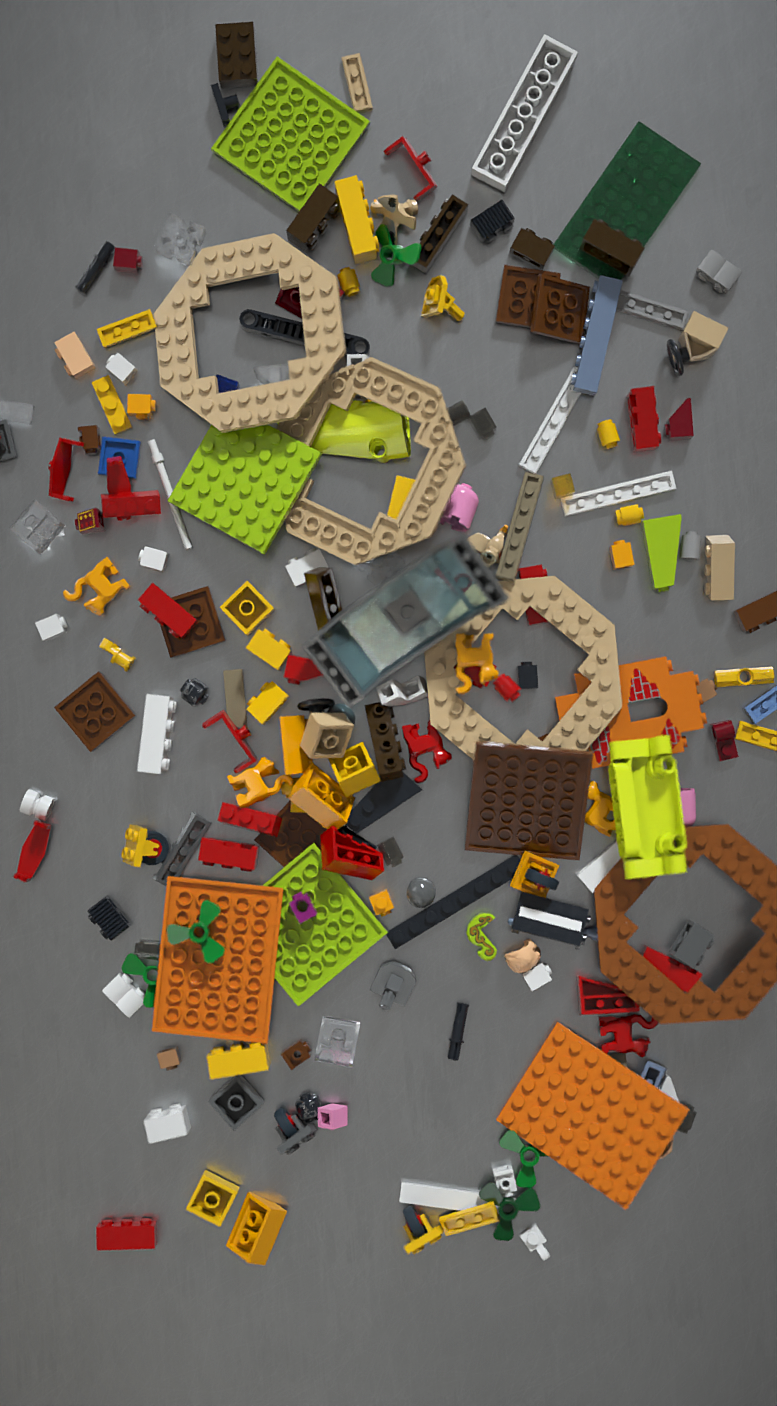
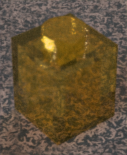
[550,473,575,499]

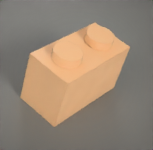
[54,331,96,379]

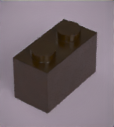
[509,228,555,270]

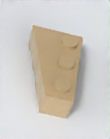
[705,535,735,600]

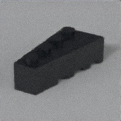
[345,772,422,834]

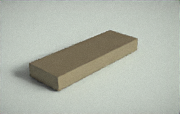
[223,669,247,727]

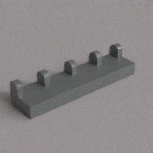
[153,812,211,886]

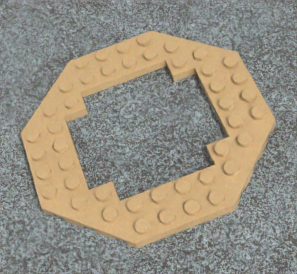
[154,233,346,433]
[277,357,466,565]
[424,576,622,760]

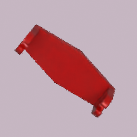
[383,136,438,202]
[48,437,85,502]
[107,456,132,521]
[202,709,257,774]
[13,820,51,882]

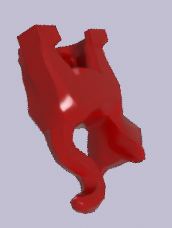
[402,720,452,783]
[599,1014,658,1057]

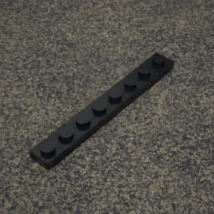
[386,855,520,949]

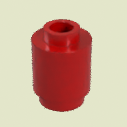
[493,673,521,702]

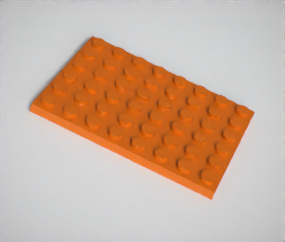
[152,876,284,1044]
[496,1022,690,1210]

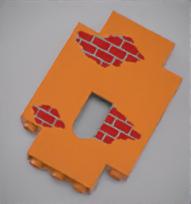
[555,656,707,769]

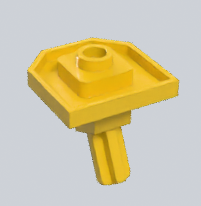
[421,275,465,321]

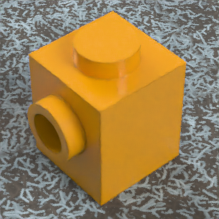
[127,394,156,420]
[609,540,634,570]
[369,889,394,917]

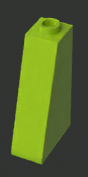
[641,514,682,593]

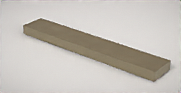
[496,472,544,583]

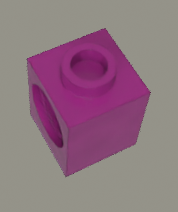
[289,892,318,923]

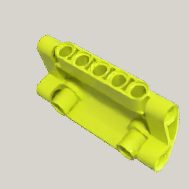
[608,735,687,879]

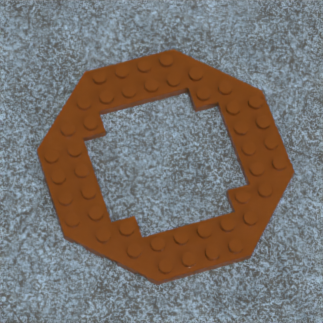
[594,824,777,1024]

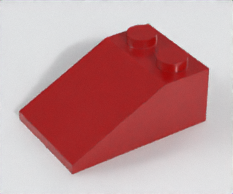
[284,654,346,685]

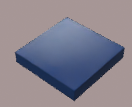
[98,436,141,480]

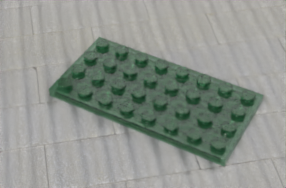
[553,121,702,280]

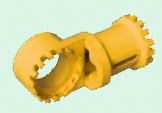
[99,638,136,672]

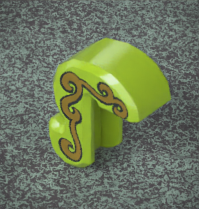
[466,912,497,961]

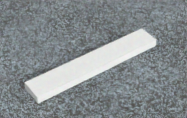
[519,366,581,474]
[560,471,676,517]
[399,1182,516,1216]

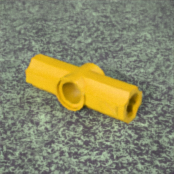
[714,667,775,687]

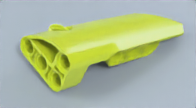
[277,400,411,463]

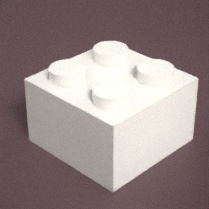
[144,1103,191,1144]

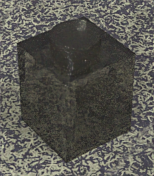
[468,408,497,440]

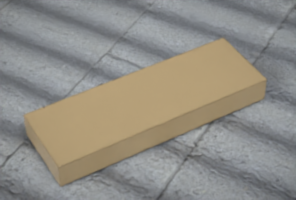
[341,53,373,113]

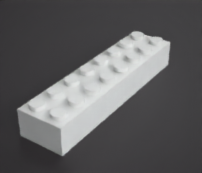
[471,34,578,193]

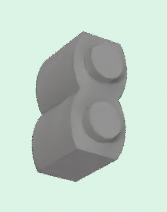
[696,250,742,294]

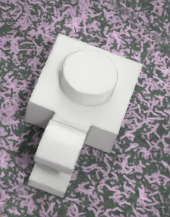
[520,1224,550,1261]

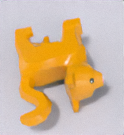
[63,557,130,616]
[456,634,499,694]
[227,757,294,808]
[585,781,615,837]

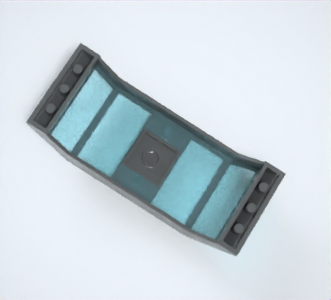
[302,533,510,709]

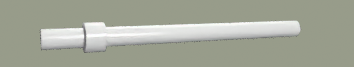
[148,439,192,550]

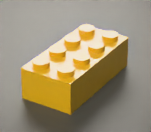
[334,175,379,265]

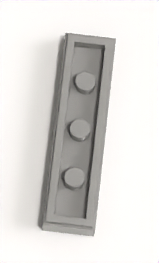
[616,290,689,331]

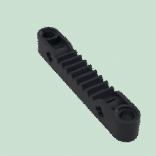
[239,309,370,357]

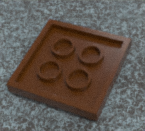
[496,265,561,328]
[530,274,590,344]
[160,586,226,658]
[54,671,136,752]
[254,800,327,867]

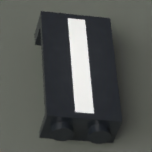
[511,892,591,950]

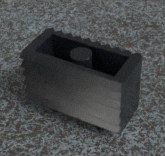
[470,199,515,243]
[87,895,131,941]

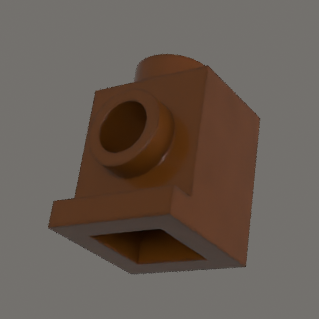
[77,425,101,455]
[281,1039,312,1070]

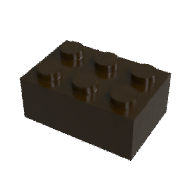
[215,22,258,89]
[286,183,340,253]
[579,219,645,277]

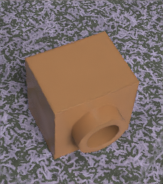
[696,678,717,703]
[157,1046,181,1071]

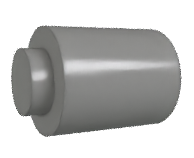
[680,531,701,560]

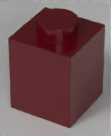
[113,247,143,273]

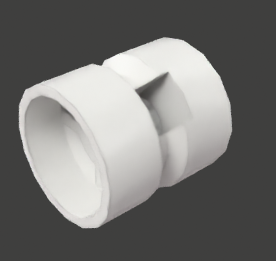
[20,789,55,822]

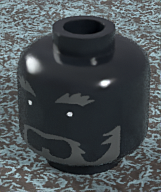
[180,678,209,707]
[295,1092,322,1123]

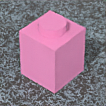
[318,1103,348,1130]

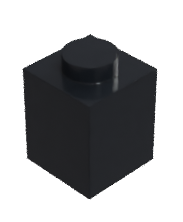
[517,662,538,689]

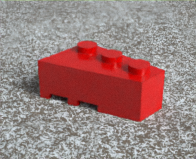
[627,386,662,452]
[320,825,384,880]
[198,837,260,872]
[641,945,703,993]
[577,976,640,1016]

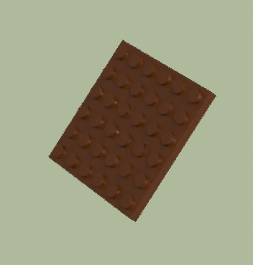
[465,741,593,861]

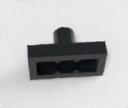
[211,83,240,127]

